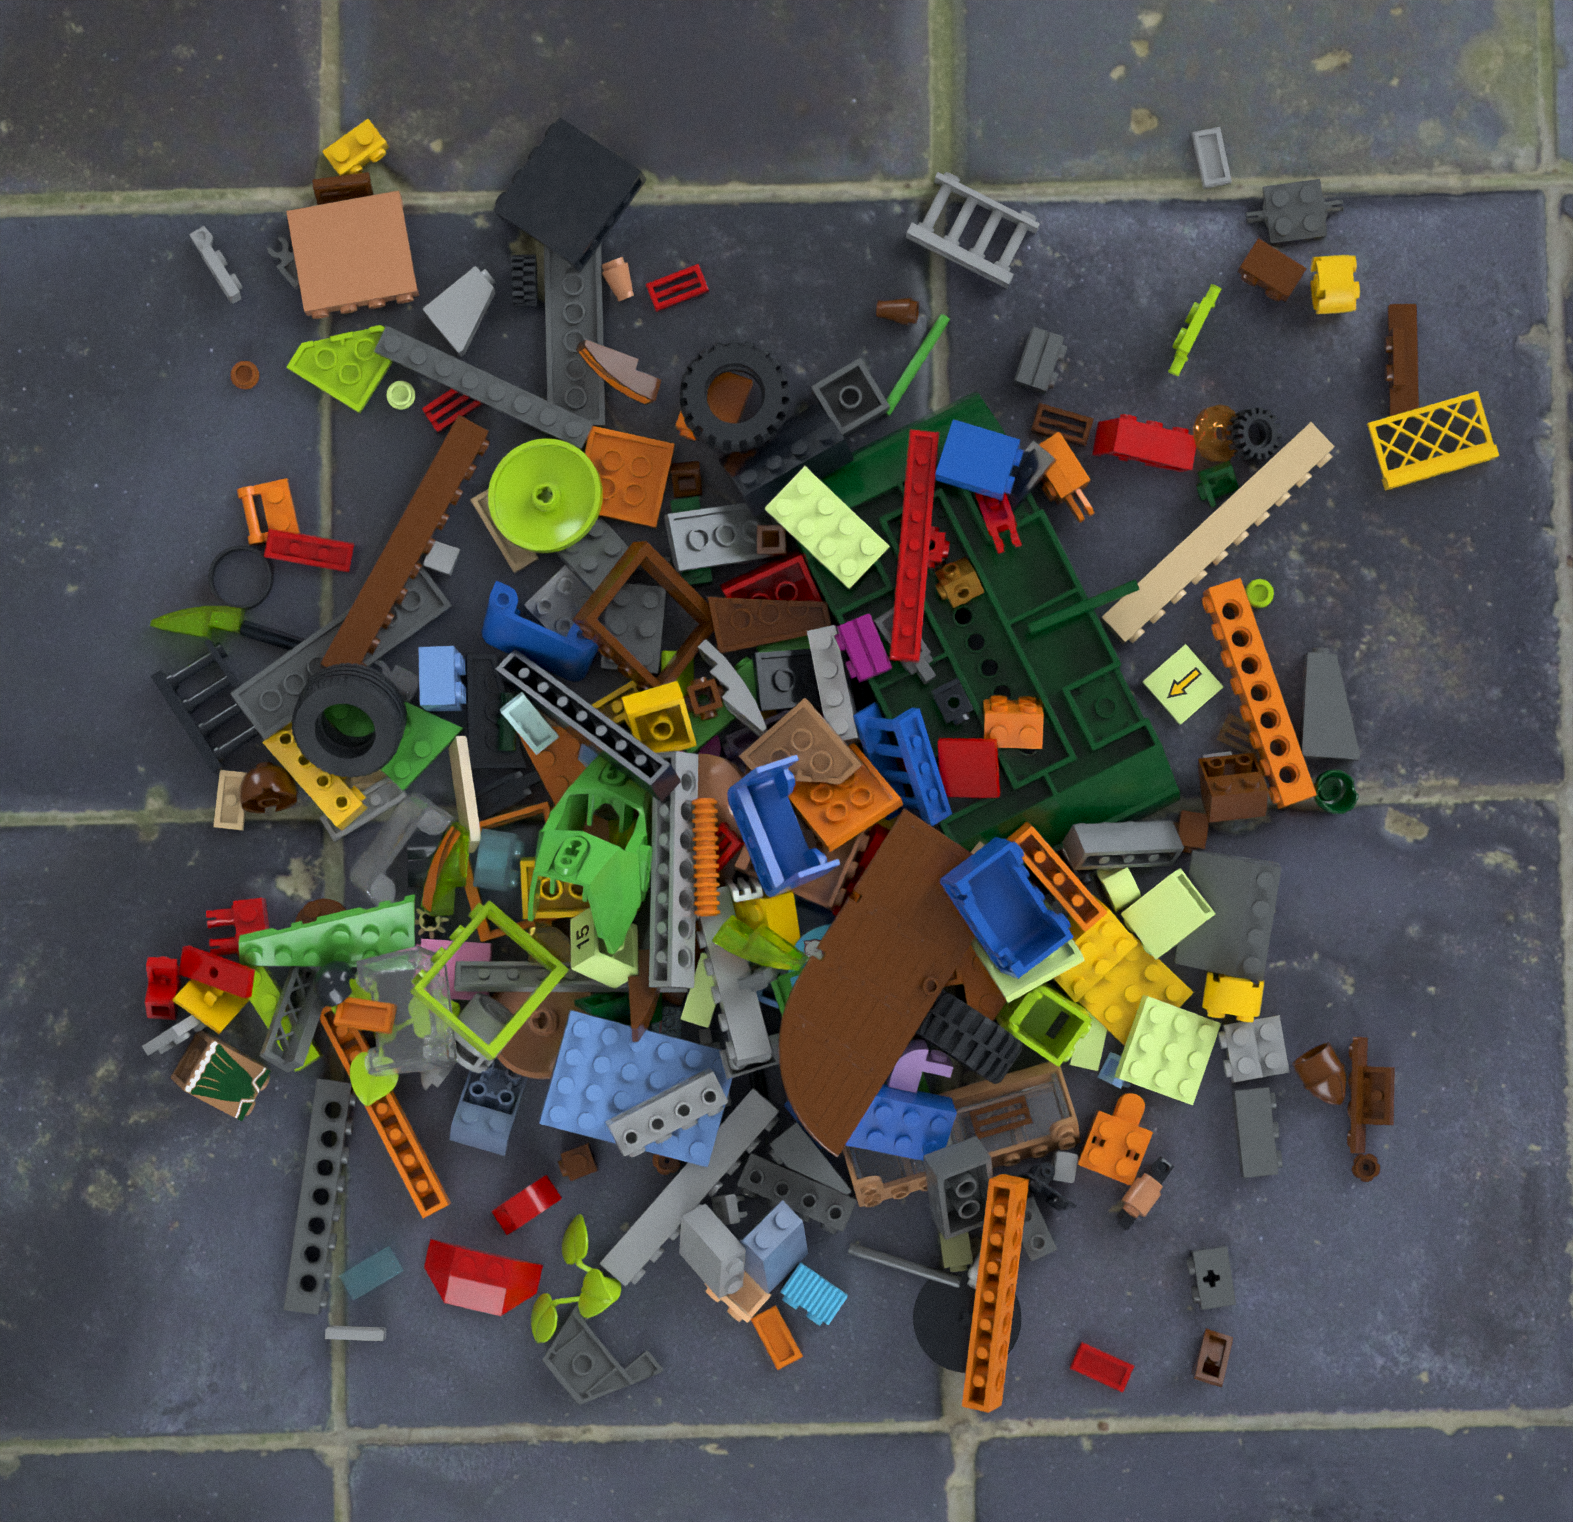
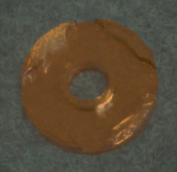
[1193,405,1236,463]

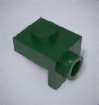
[1196,460,1239,508]

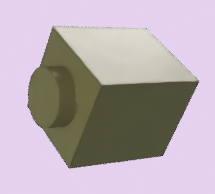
[938,1232,973,1272]

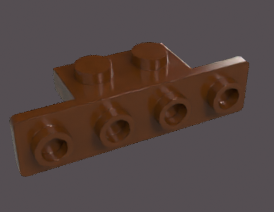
[1384,304,1419,418]
[1347,1037,1395,1153]

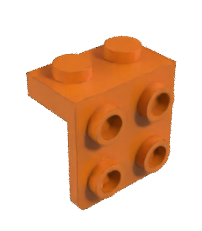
[983,695,1044,749]

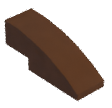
[628,949,661,1042]

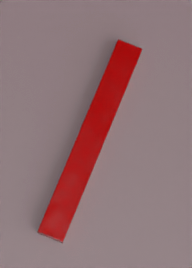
[889,429,939,663]

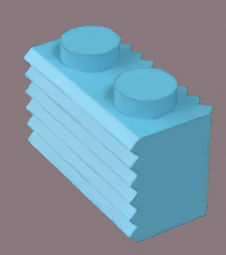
[780,1262,848,1326]

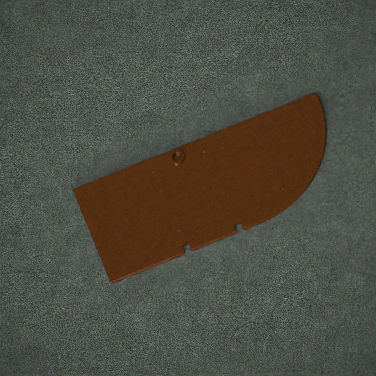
[779,809,975,1157]

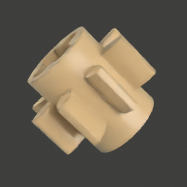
[415,906,449,939]

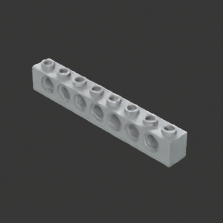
[649,751,699,989]

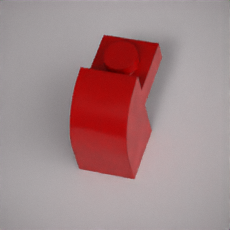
[145,956,181,1020]
[491,1175,562,1235]

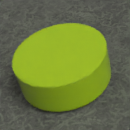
[1245,579,1274,609]

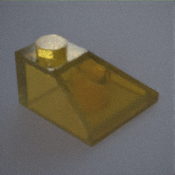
[528,920,571,962]

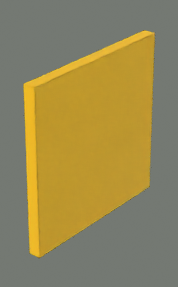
[172,979,249,1034]

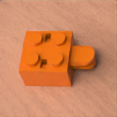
[1039,432,1095,523]
[1077,1093,1153,1186]

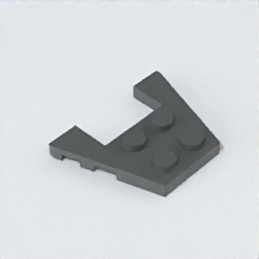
[541,1302,663,1406]

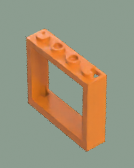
[453,801,566,943]

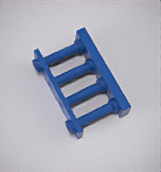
[853,703,952,826]

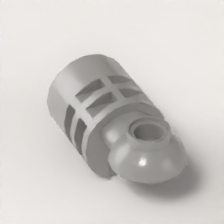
[415,993,513,1091]

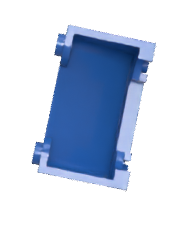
[481,581,599,682]

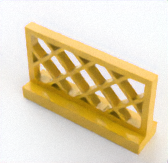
[1367,391,1499,491]

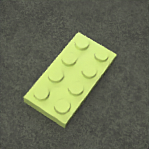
[765,466,890,589]

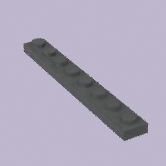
[374,325,594,450]

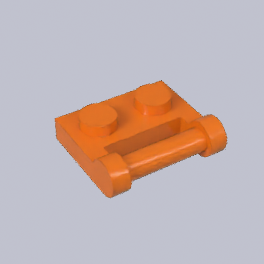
[237,478,300,546]

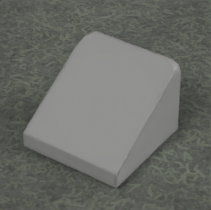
[423,541,460,576]
[1051,1150,1078,1183]

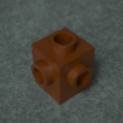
[683,677,724,721]

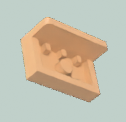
[704,1270,772,1323]

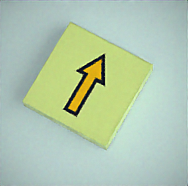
[1142,644,1223,725]

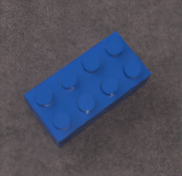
[846,1084,957,1161]

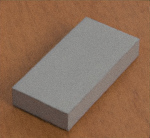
[1191,127,1232,189]
[325,1325,387,1341]

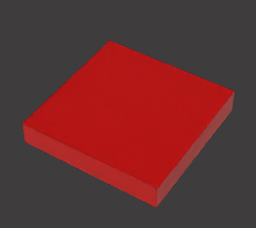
[938,738,1000,798]

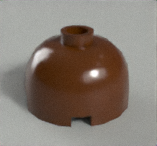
[239,762,297,814]

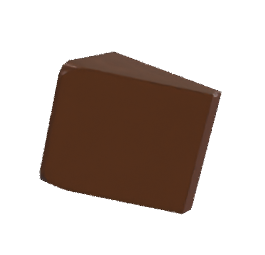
[671,461,702,498]
[757,525,789,557]

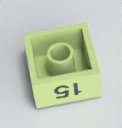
[570,908,638,989]

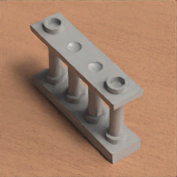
[906,172,1040,289]

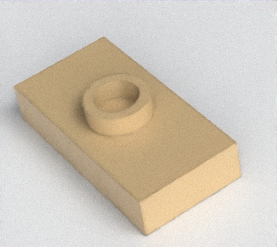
[213,770,247,831]

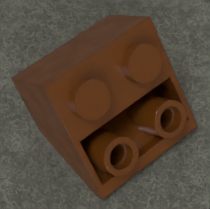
[1198,753,1269,823]

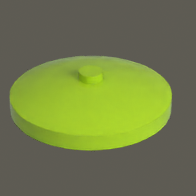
[488,438,603,553]

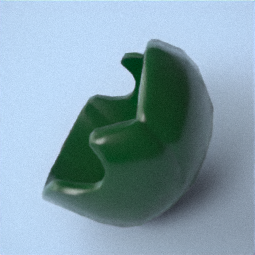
[1314,770,1359,814]

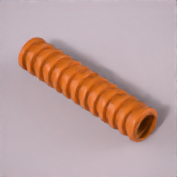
[692,798,720,916]

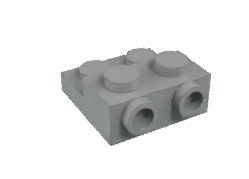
[1218,1015,1290,1082]

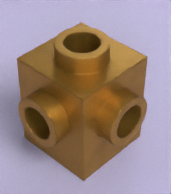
[935,556,984,608]

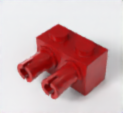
[206,898,269,956]

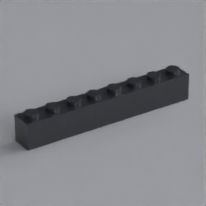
[496,649,681,803]

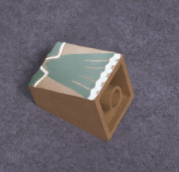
[170,1029,271,1121]

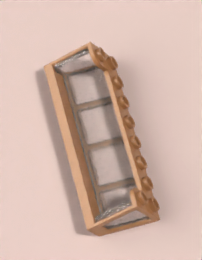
[843,1061,1081,1207]

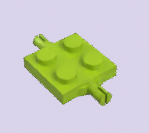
[1168,284,1222,376]

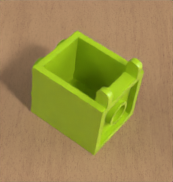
[995,982,1092,1067]

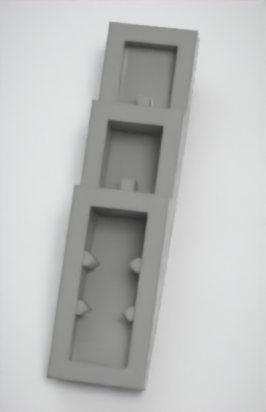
[698,639,768,737]

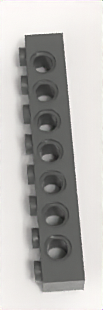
[283,1078,358,1315]

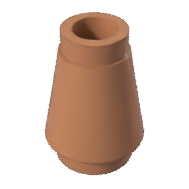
[601,257,634,301]

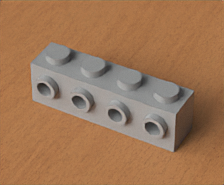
[605,1068,728,1157]

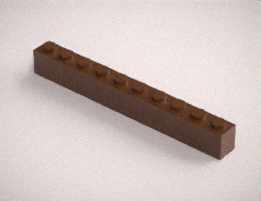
[320,415,491,669]

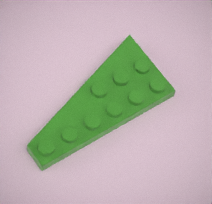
[324,701,463,792]
[239,894,415,968]

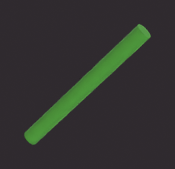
[886,314,950,416]

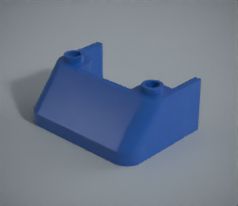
[727,755,840,897]

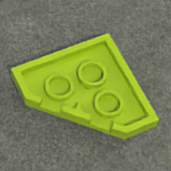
[287,325,393,413]

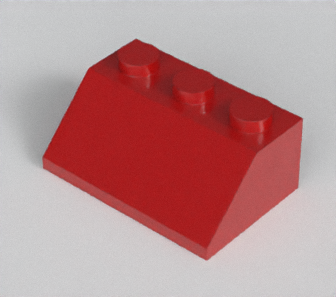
[719,549,822,602]

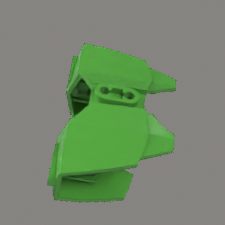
[528,755,653,954]

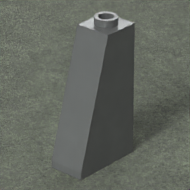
[1299,648,1360,761]

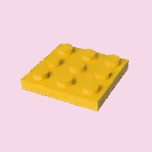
[1077,933,1194,1047]

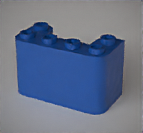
[940,837,1073,979]

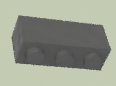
[1232,1087,1282,1178]

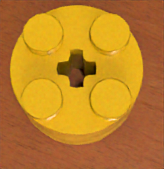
[1310,255,1360,314]
[1202,972,1265,1022]

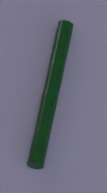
[1027,579,1140,635]

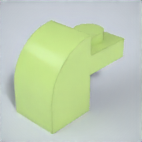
[1097,867,1141,913]

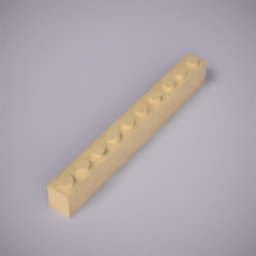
[1100,422,1335,644]

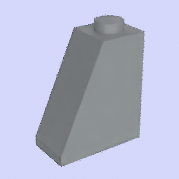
[423,266,496,357]

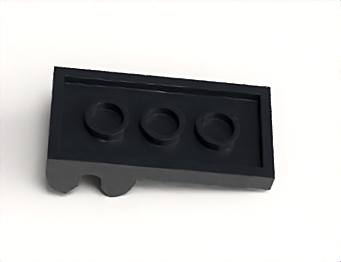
[752,649,871,711]

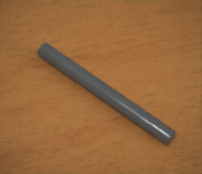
[848,1243,962,1288]

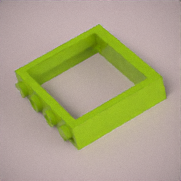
[410,900,569,1061]

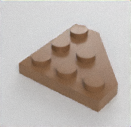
[739,698,863,784]

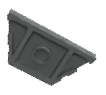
[555,516,629,594]

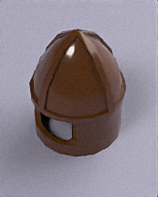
[1292,1042,1347,1105]

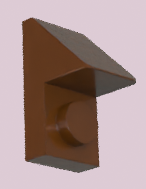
[1192,1328,1233,1388]

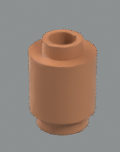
[1121,1173,1163,1218]

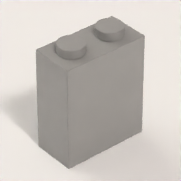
[679,1204,746,1299]

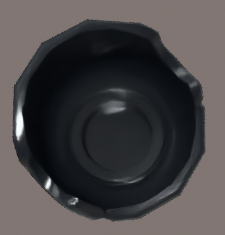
[312,961,356,1007]

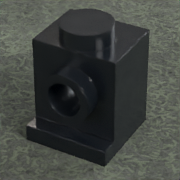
[931,678,973,726]

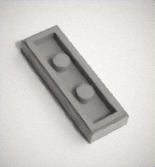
[319,776,409,842]

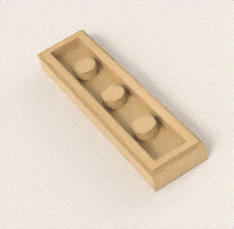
[448,736,482,853]

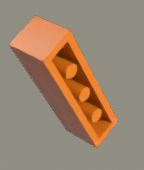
[1006,821,1107,932]

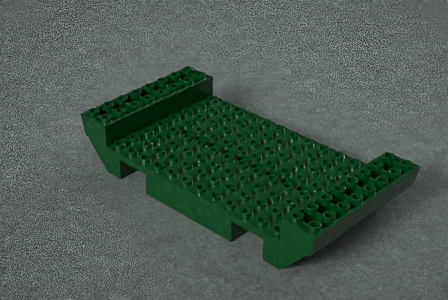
[790,391,1180,875]

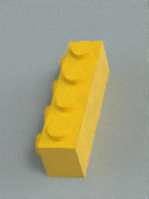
[262,722,368,831]

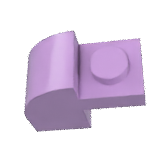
[886,1039,953,1093]

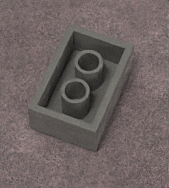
[601,583,667,676]
[923,1136,993,1240]

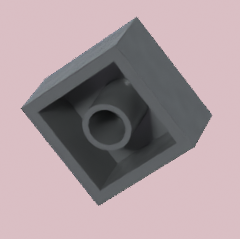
[811,358,890,438]

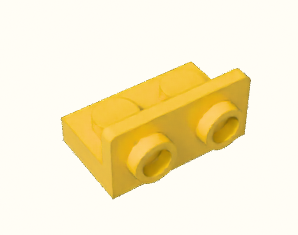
[322,119,389,176]

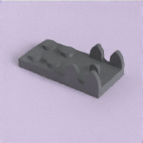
[664,503,781,572]

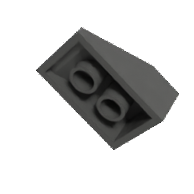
[769,1122,851,1195]

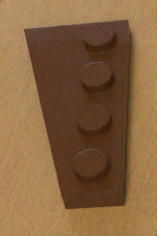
[707,597,831,653]

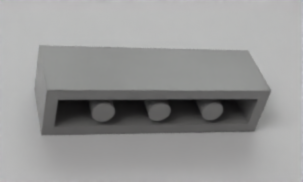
[807,625,861,746]

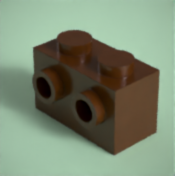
[1237,238,1307,302]

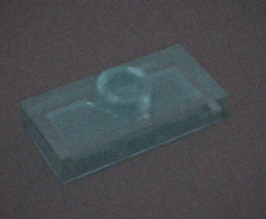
[339,1246,404,1301]

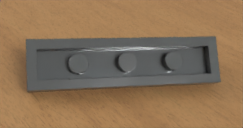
[260,966,324,1073]

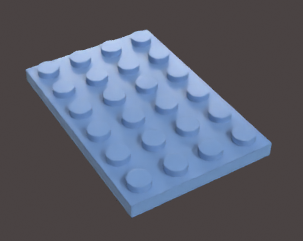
[539,1010,732,1167]

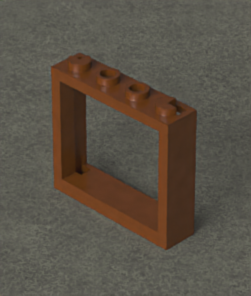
[572,541,714,692]

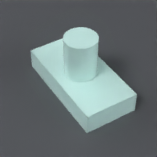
[500,692,559,755]

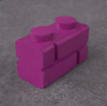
[834,613,892,683]

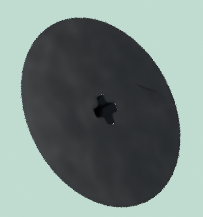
[913,1264,1022,1373]

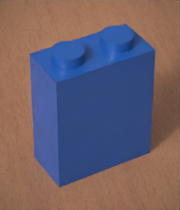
[935,419,1024,501]

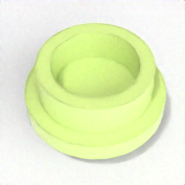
[386,381,415,410]

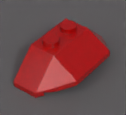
[424,1239,543,1316]

